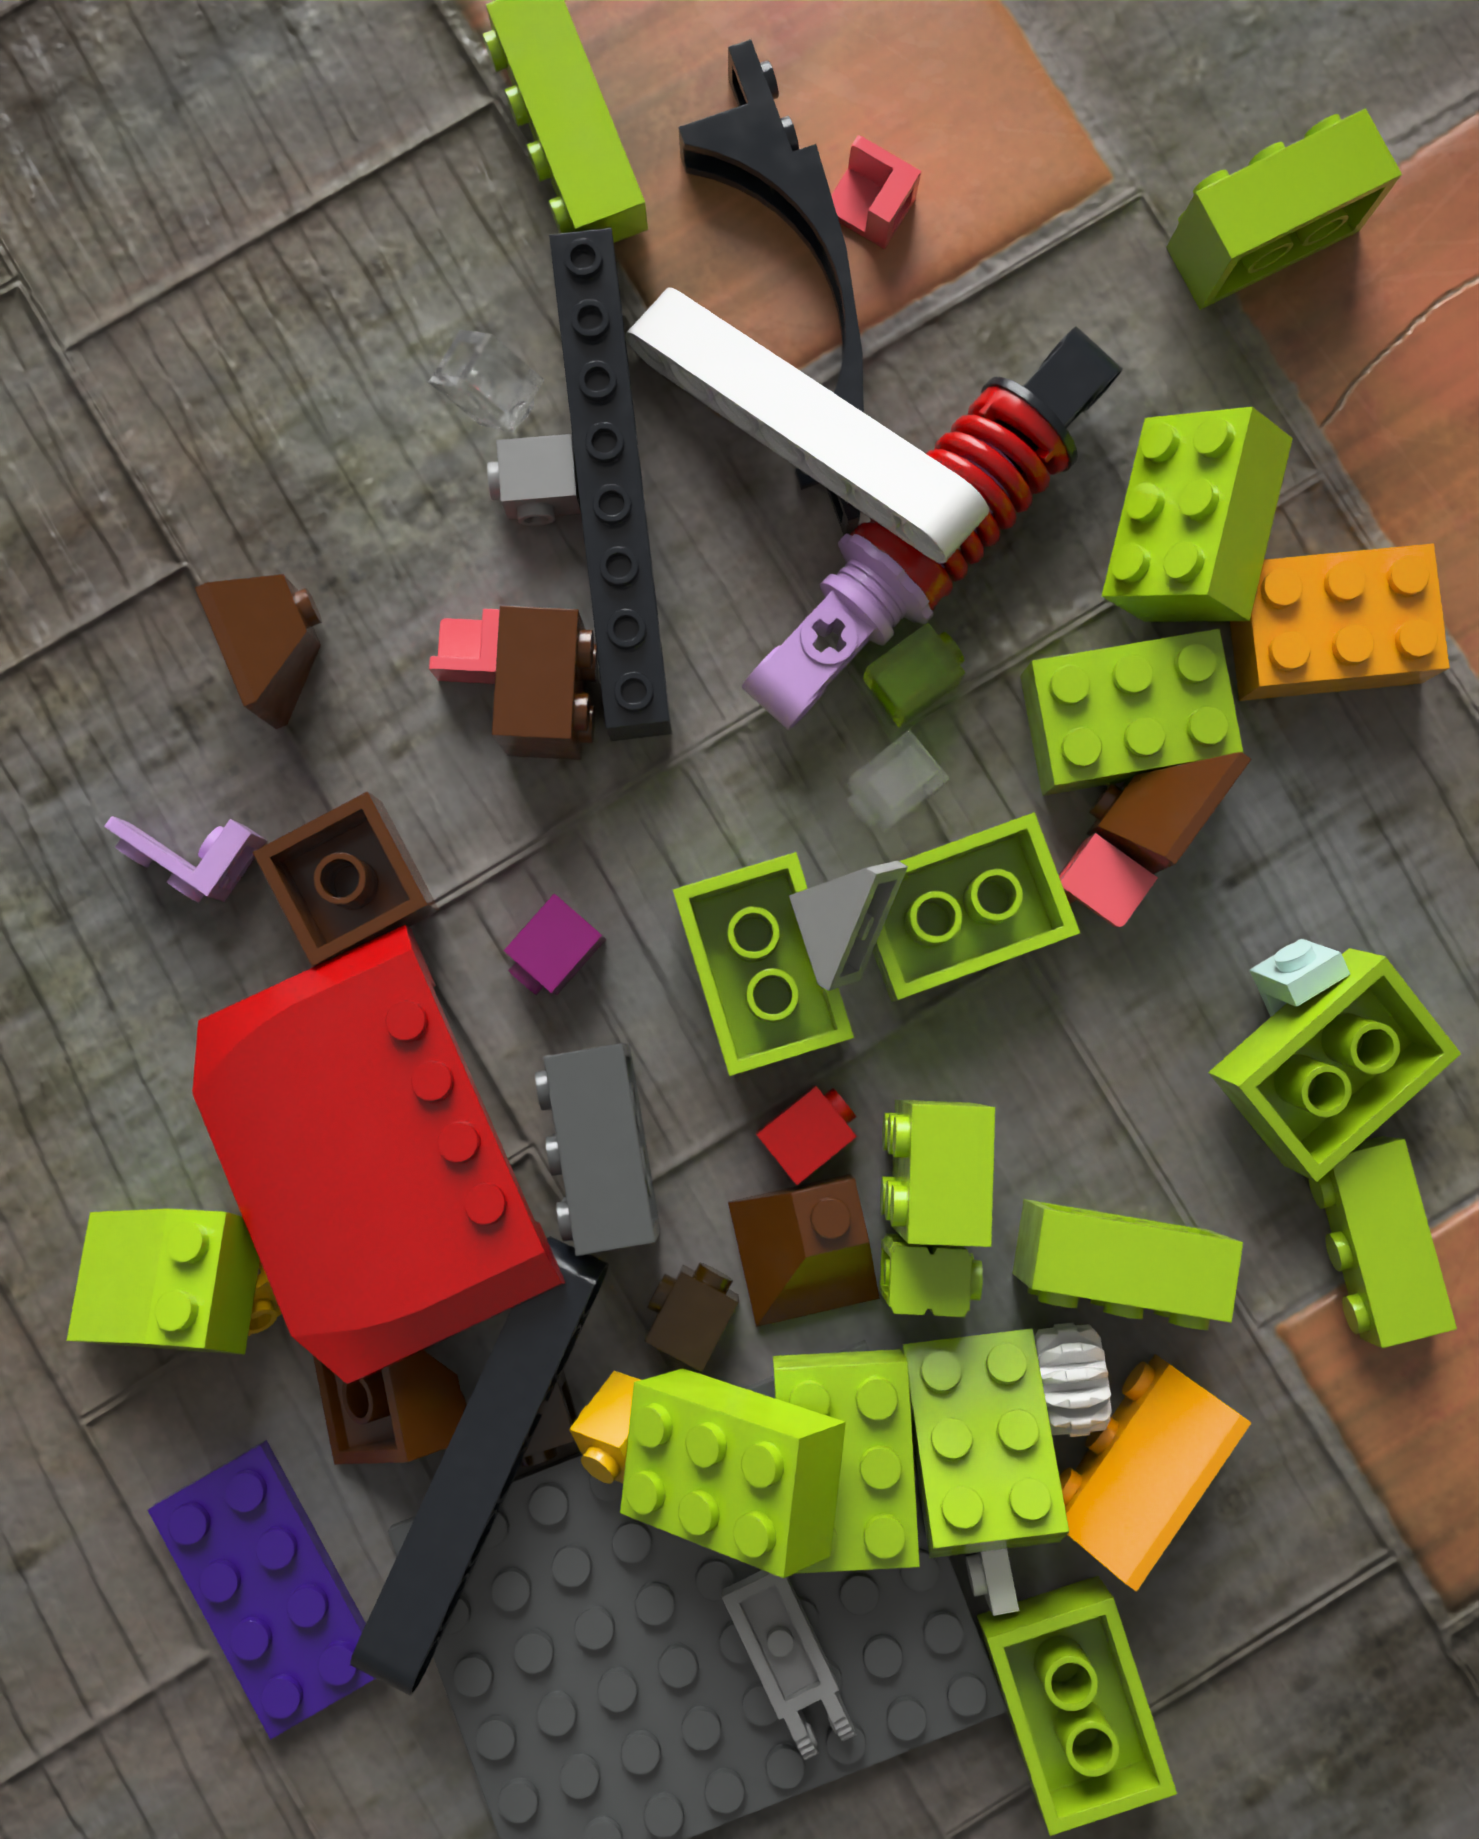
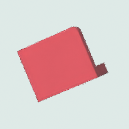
[831,136,921,249]
[429,609,500,684]
[1059,833,1158,928]

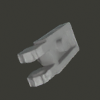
[722,1570,856,1760]

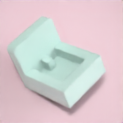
[1249,939,1350,1016]

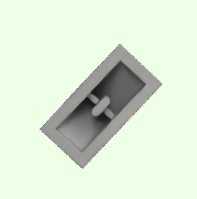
[789,861,908,991]

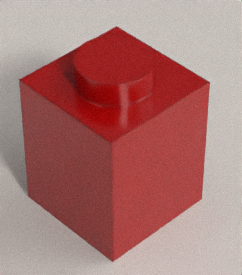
[756,1085,857,1185]

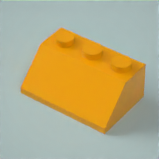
[1059,1354,1251,1592]

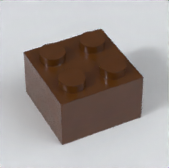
[492,605,598,760]
[253,791,440,966]

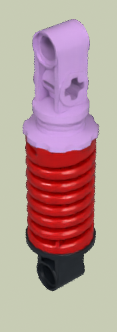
[742,326,1123,730]

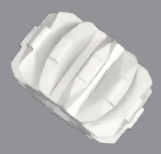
[1034,1323,1112,1437]

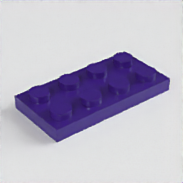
[148,1440,376,1740]

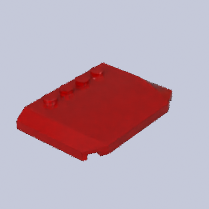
[192,925,566,1384]

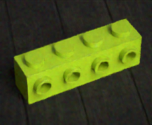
[482,0,648,243]

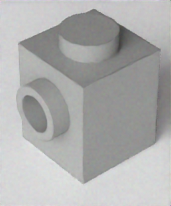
[487,434,581,526]

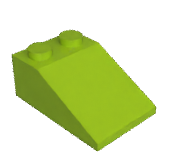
[66,1208,260,1355]

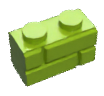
[879,1233,983,1317]

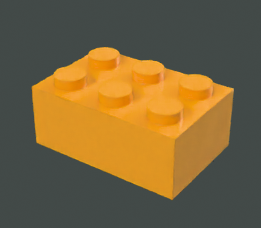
[1230,544,1450,701]

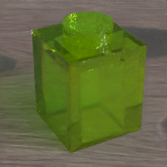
[863,623,966,728]

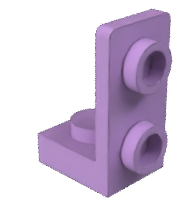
[104,816,267,903]

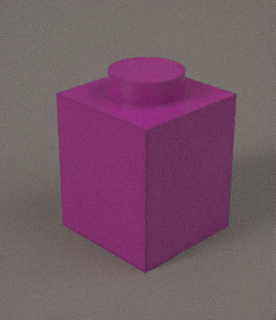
[503,893,606,995]

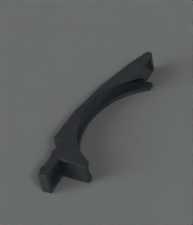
[678,39,864,535]

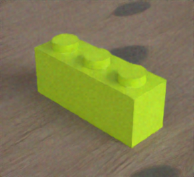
[1309,1136,1457,1348]

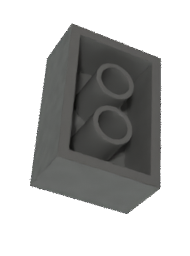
[535,1043,661,1256]

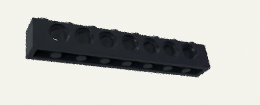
[549,228,672,741]

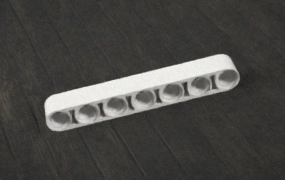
[625,288,989,563]

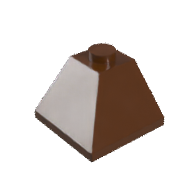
[195,574,322,729]
[1086,752,1252,874]
[728,1174,880,1327]
[313,1350,467,1465]

